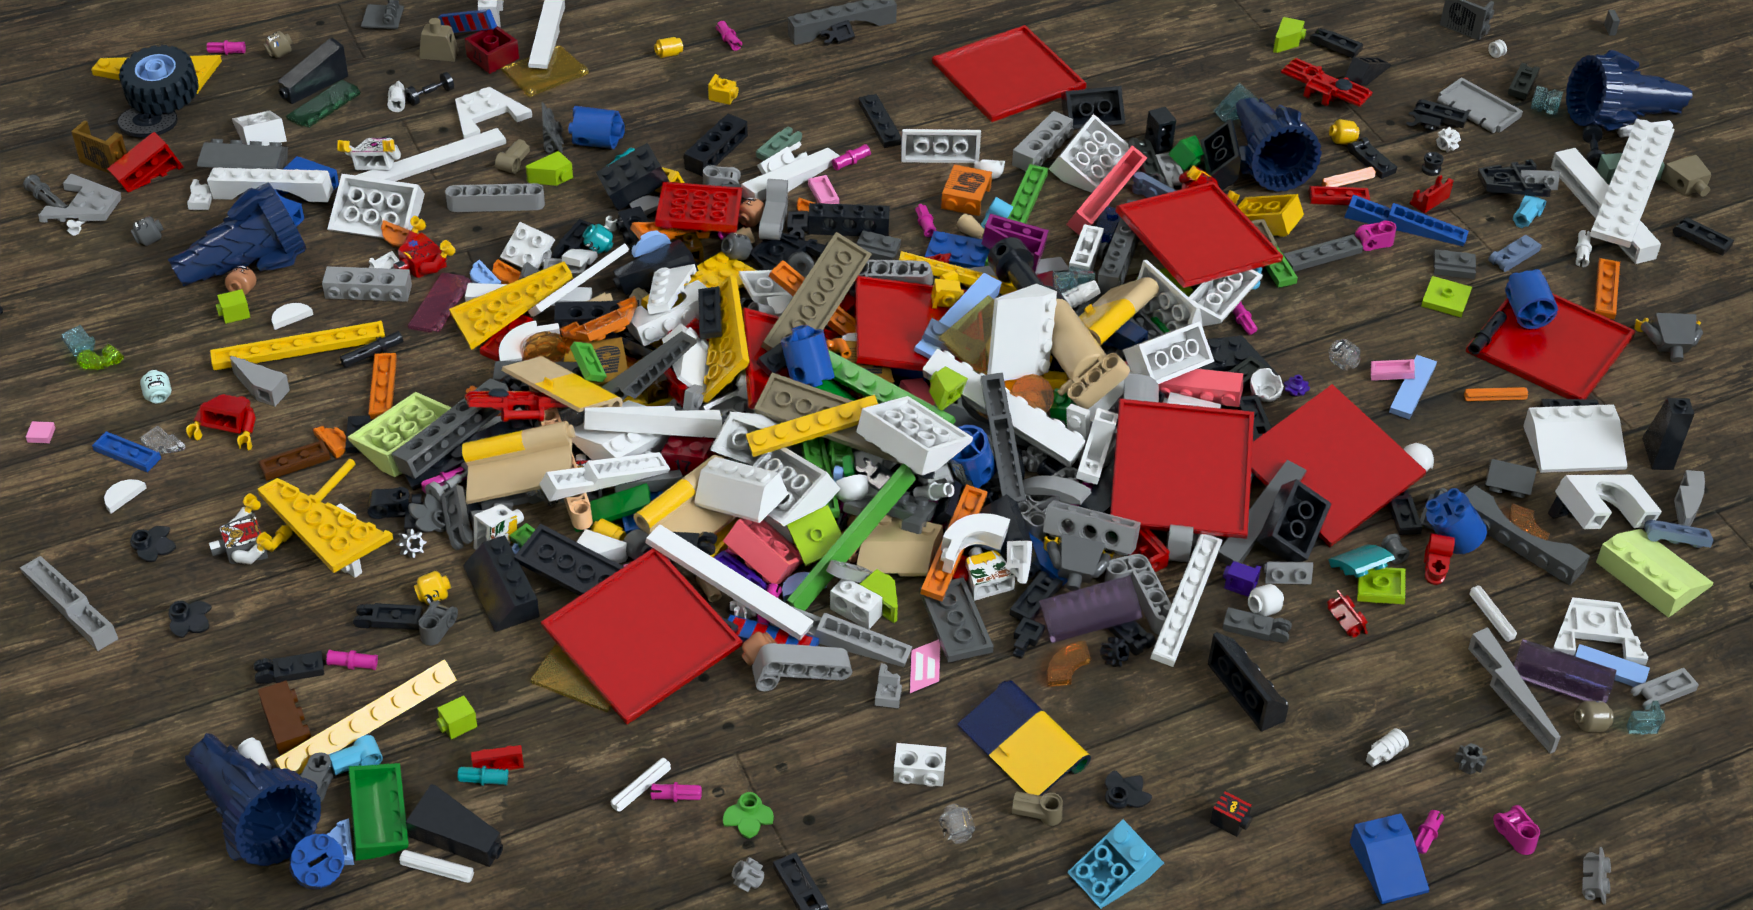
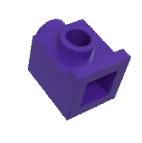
[1223,561,1261,597]

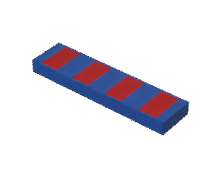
[438,9,497,33]
[728,615,819,646]

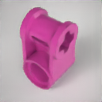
[1355,221,1396,251]
[1493,805,1540,855]

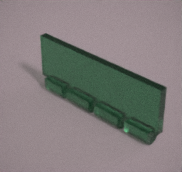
[286,80,361,128]

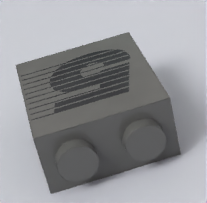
[1440,0,1494,41]

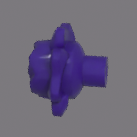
[1284,375,1310,396]

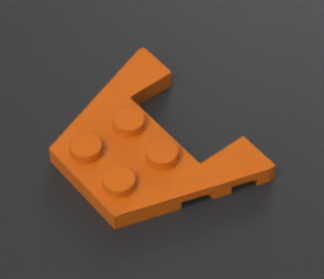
[560,296,638,341]

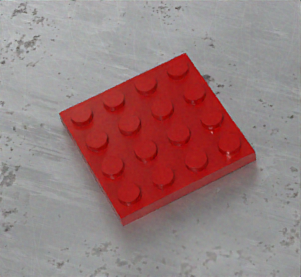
[655,182,743,234]

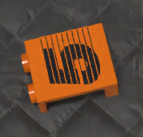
[941,164,992,216]

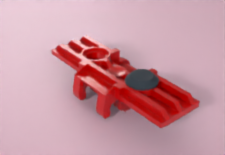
[1281,58,1373,107]
[464,388,568,422]

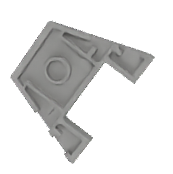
[39,174,121,222]

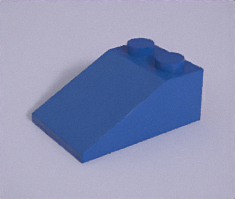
[1350,814,1429,904]

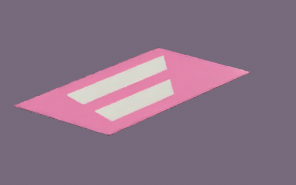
[910,640,940,693]

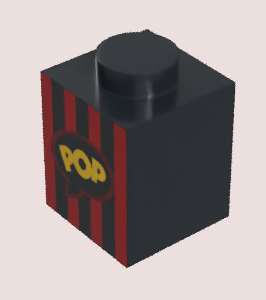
[1210,791,1252,837]

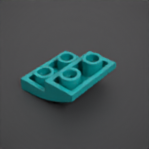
[1328,545,1395,578]

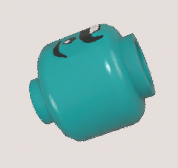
[583,224,614,254]

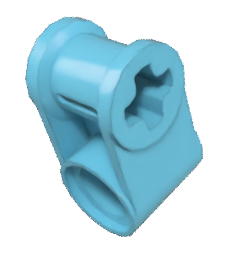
[981,197,1013,229]

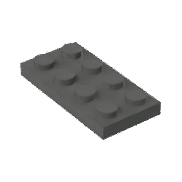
[919,577,994,662]

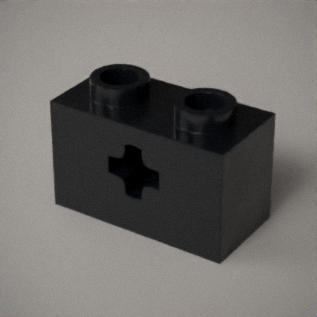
[1145,107,1176,155]

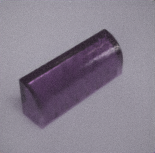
[1039,575,1143,643]
[1514,639,1617,703]

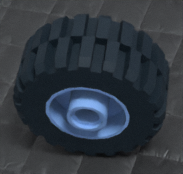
[119,45,199,115]

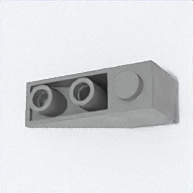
[230,356,290,407]

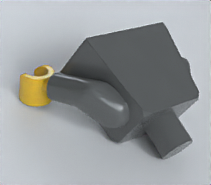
[1634,313,1703,362]
[1043,533,1115,591]

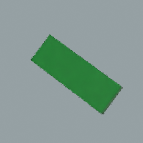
[574,483,651,532]

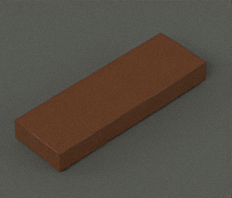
[258,440,331,481]

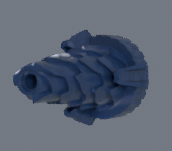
[1566,50,1692,131]
[1236,97,1322,192]
[168,182,307,286]
[185,733,321,866]

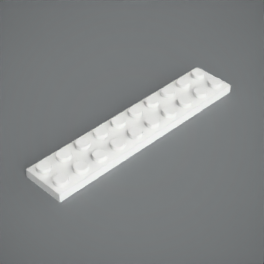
[1590,119,1675,248]

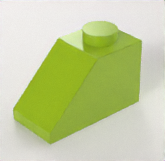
[1273,17,1306,53]
[525,151,573,186]
[929,366,968,411]
[859,569,898,623]

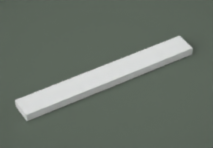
[355,128,506,181]
[645,524,814,640]
[1150,534,1223,667]

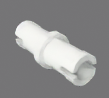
[1575,230,1592,267]
[913,482,954,501]

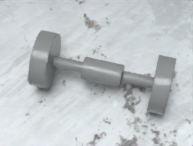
[425,462,468,503]

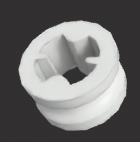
[1488,39,1507,58]

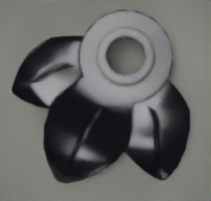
[130,526,176,562]
[168,601,212,638]
[1105,770,1152,809]

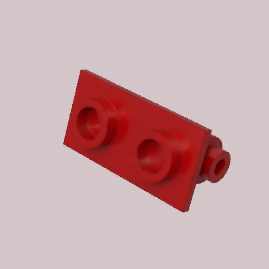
[1327,590,1368,638]

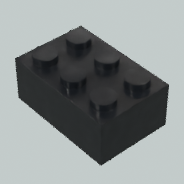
[596,143,670,211]
[1257,479,1332,562]

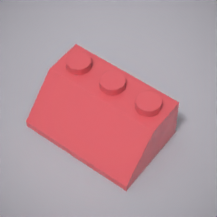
[723,519,803,584]

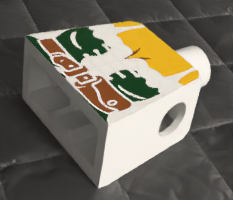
[474,504,524,550]
[965,547,1015,601]

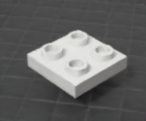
[500,222,555,269]

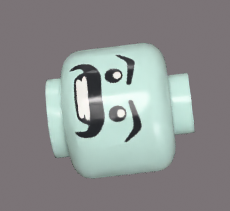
[140,370,172,404]

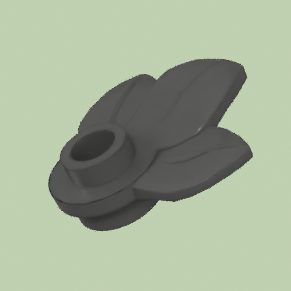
[408,494,447,532]

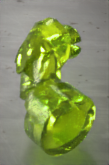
[77,344,125,370]

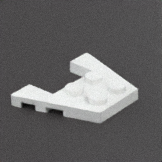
[455,87,532,139]
[1552,597,1648,665]

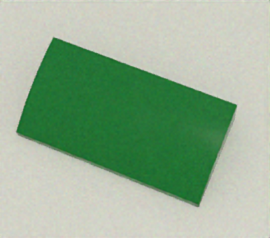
[348,763,409,861]

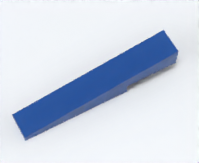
[1344,195,1469,246]

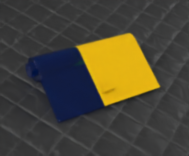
[958,680,1091,796]

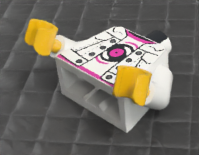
[337,136,401,170]

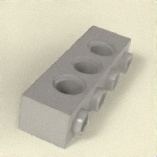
[1012,111,1074,171]
[322,266,412,302]
[1043,500,1141,555]

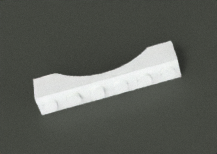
[207,167,333,202]

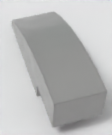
[1674,470,1705,526]

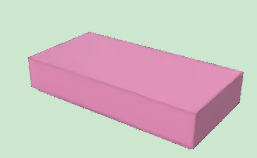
[808,175,839,204]
[1371,359,1415,381]

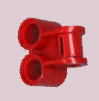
[1424,533,1455,585]

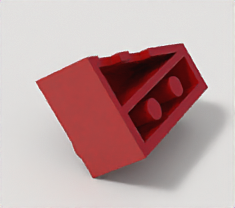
[107,132,184,193]

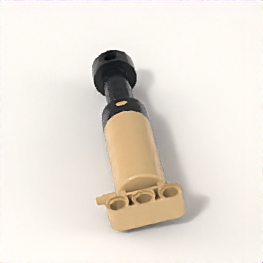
[988,237,1130,409]

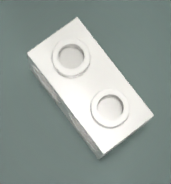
[830,579,883,630]
[893,743,946,786]

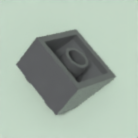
[1485,459,1537,498]

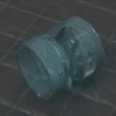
[1530,85,1564,116]

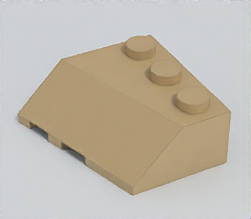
[857,515,944,576]

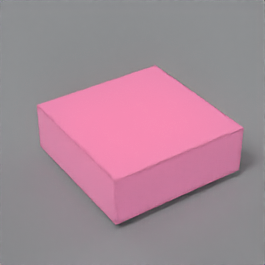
[26,421,55,443]

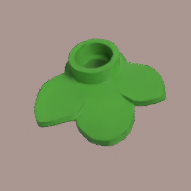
[723,792,774,838]

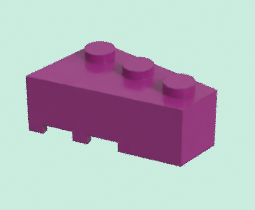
[981,214,1049,273]

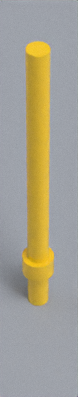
[269,459,356,552]

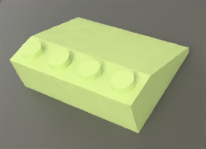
[348,392,451,477]
[1596,529,1713,618]

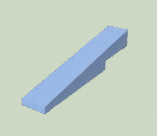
[914,273,1002,359]

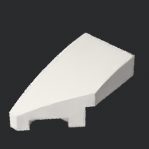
[187,179,212,210]
[562,249,598,267]
[369,251,399,269]
[1005,541,1032,584]

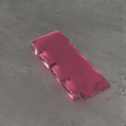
[408,272,471,332]

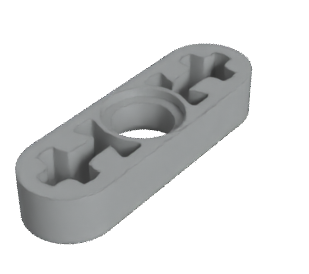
[826,560,873,583]

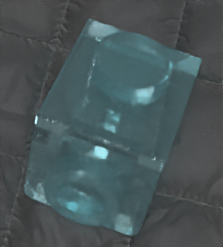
[61,325,95,358]
[1627,701,1665,735]

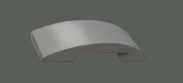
[1022,476,1091,504]

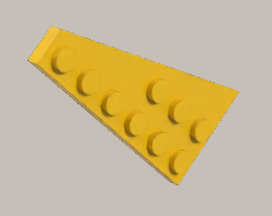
[91,55,222,94]
[702,275,749,403]

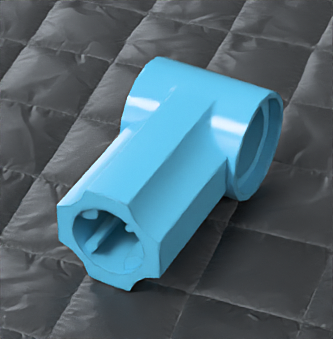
[1513,195,1546,228]
[328,735,383,775]

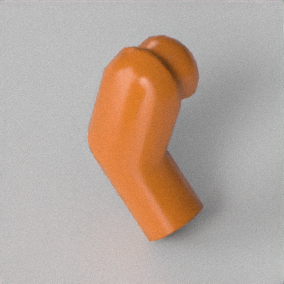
[826,338,852,359]

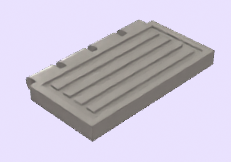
[1437,77,1523,133]

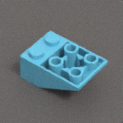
[1068,820,1164,909]

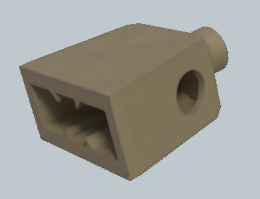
[419,18,459,62]
[1661,155,1711,197]

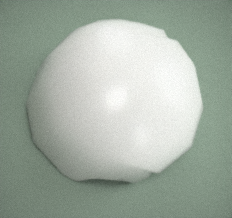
[974,159,1005,180]
[1250,368,1283,402]
[1404,443,1434,471]
[836,475,869,503]

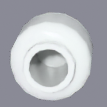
[1248,584,1284,616]

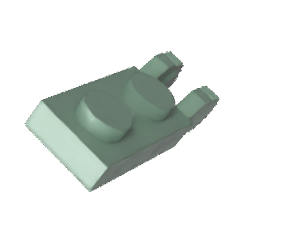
[756,126,802,161]

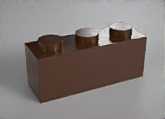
[258,681,312,756]

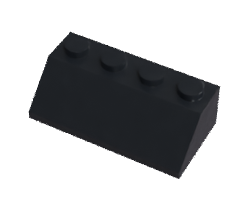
[463,535,540,632]
[1207,632,1289,732]

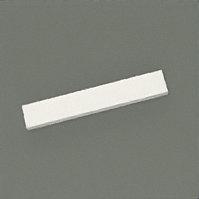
[528,244,629,317]
[465,283,592,306]

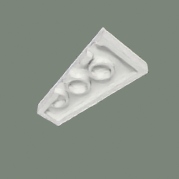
[647,264,697,315]

